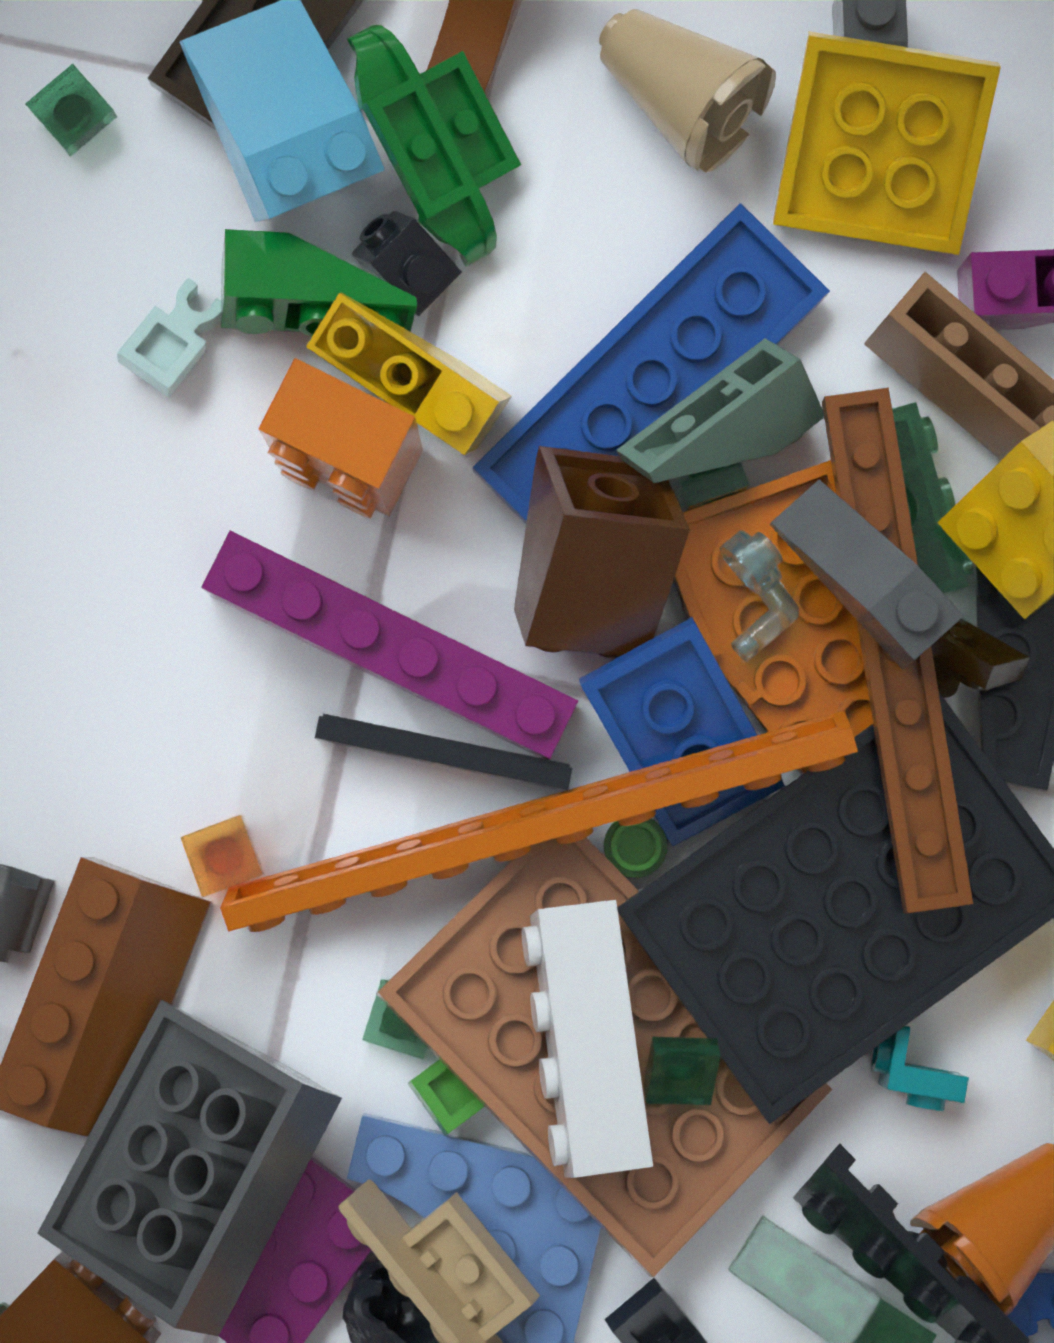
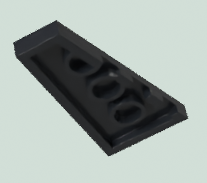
[975,565,1054,792]
[793,1143,1030,1343]

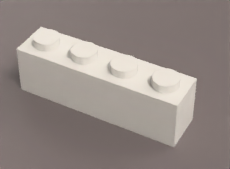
[522,900,653,1178]

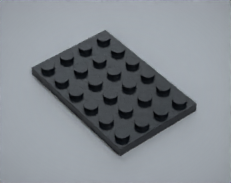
[617,692,1054,1124]

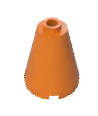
[910,1143,1054,1316]

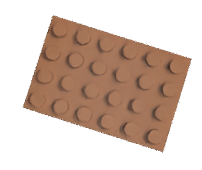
[376,837,833,1277]

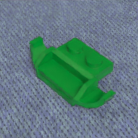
[347,25,521,267]

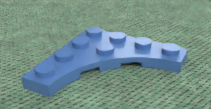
[347,1113,601,1343]

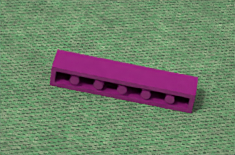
[201,530,578,760]

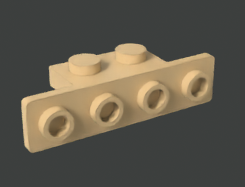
[339,1179,540,1343]

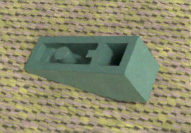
[616,338,824,483]

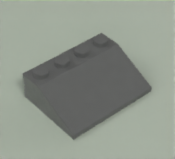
[37,1000,342,1336]

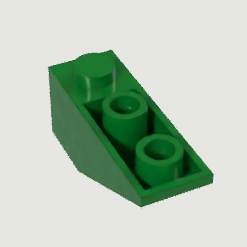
[221,229,417,337]

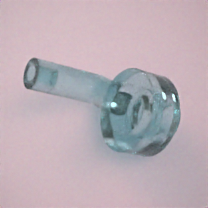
[719,530,799,662]

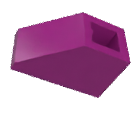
[957,249,1054,330]

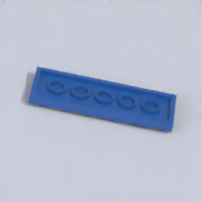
[472,203,830,524]

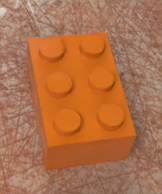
[258,358,423,519]

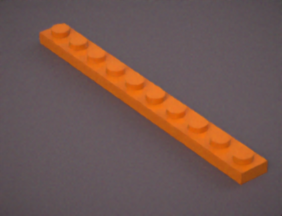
[220,711,858,932]

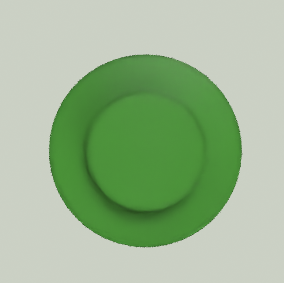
[603,818,668,878]

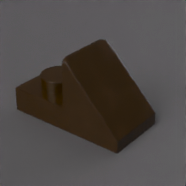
[931,618,1030,698]

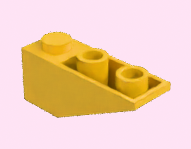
[306,293,512,455]

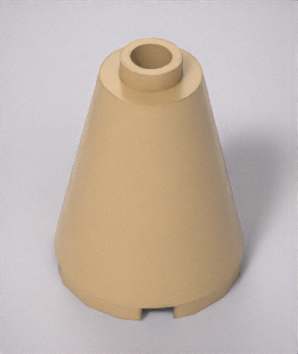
[599,9,776,173]

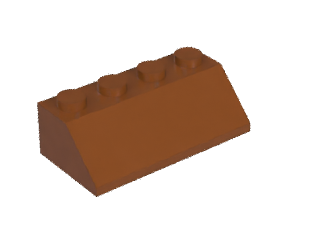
[0,857,212,1137]

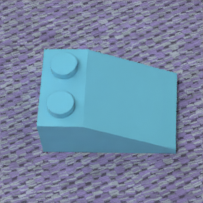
[179,0,385,222]

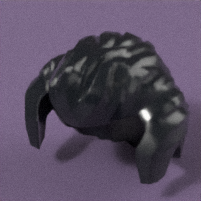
[342,1261,440,1343]

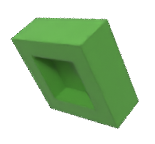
[407,1060,485,1136]

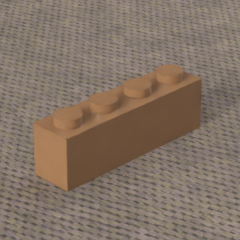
[864,272,1054,460]

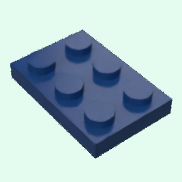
[579,617,785,847]

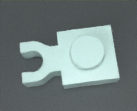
[117,278,221,398]

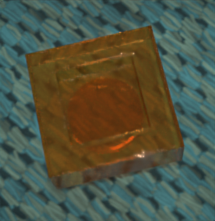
[180,814,265,897]

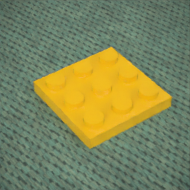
[773,31,1001,255]

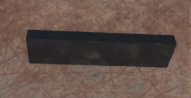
[314,713,573,791]

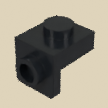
[352,211,462,317]
[604,1278,708,1343]

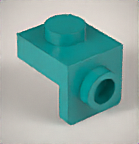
[871,1025,969,1111]

